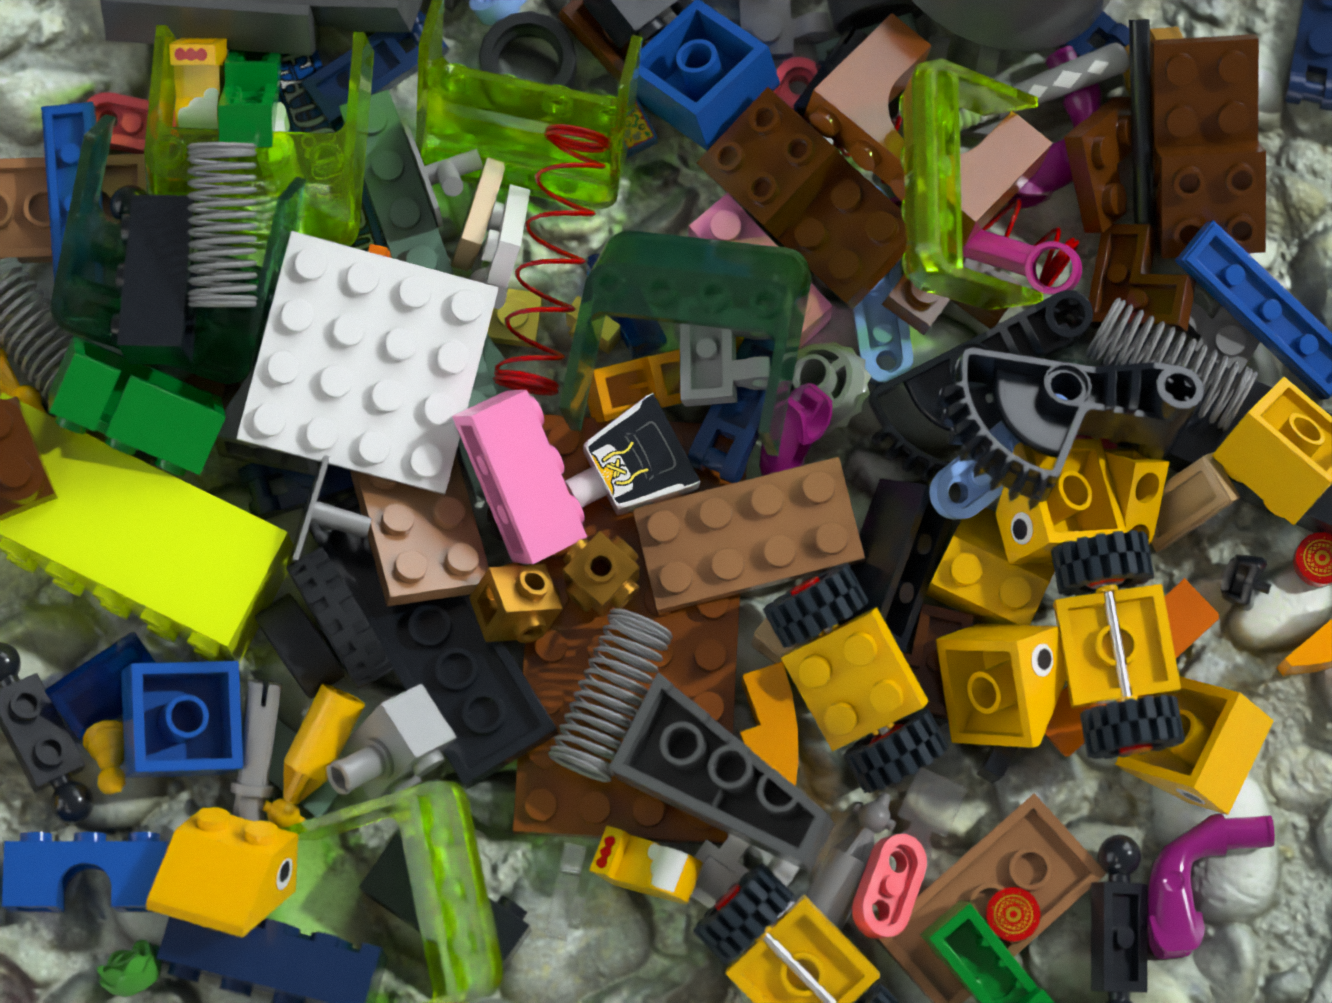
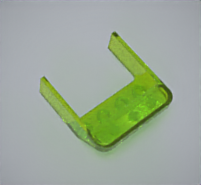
[416,0,643,209]
[144,25,374,251]
[899,59,1043,310]
[282,781,504,1003]

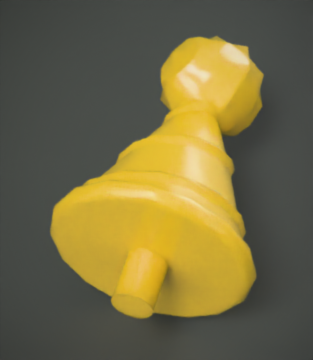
[83,720,126,795]

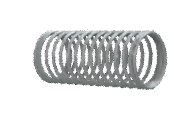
[187,142,258,307]
[0,257,80,400]
[1086,298,1258,431]
[548,608,673,782]

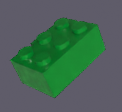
[48,335,226,476]

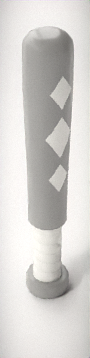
[930,43,1130,144]

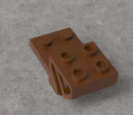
[1151,34,1266,259]
[696,87,925,310]

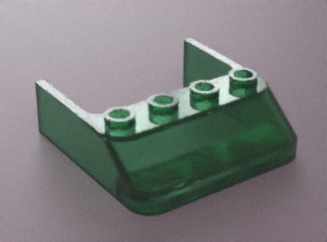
[50,114,306,384]
[559,230,811,456]

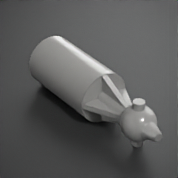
[805,792,896,932]

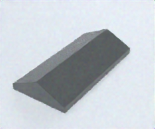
[100,0,320,56]

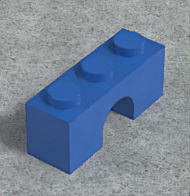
[2,832,169,912]

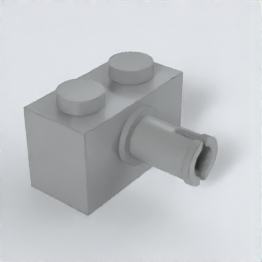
[327,683,457,803]

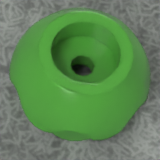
[97,939,162,997]

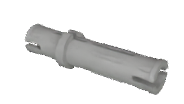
[230,679,283,821]

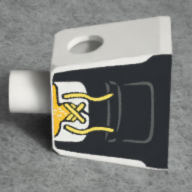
[565,393,701,515]

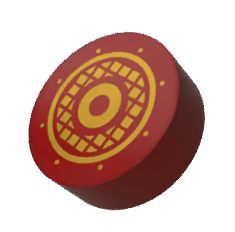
[1293,532,1332,587]
[985,887,1041,943]

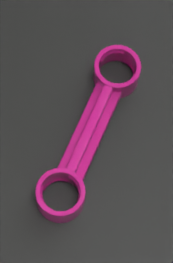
[890,196,1082,295]

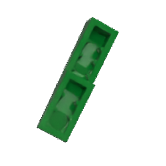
[218,50,283,147]
[919,900,1054,1003]

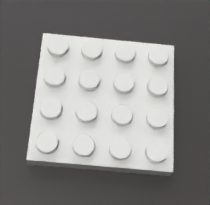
[236,231,499,494]

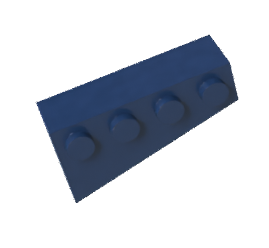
[157,916,388,1003]

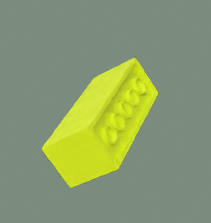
[0,392,294,664]

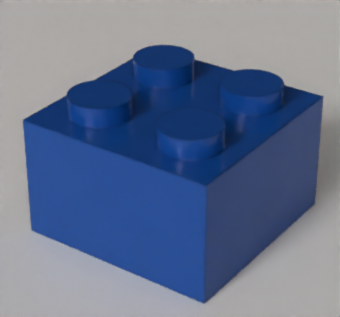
[625,0,781,151]
[121,661,243,778]

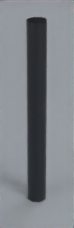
[1129,19,1155,228]

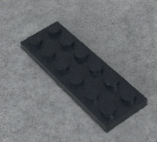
[308,493,559,790]

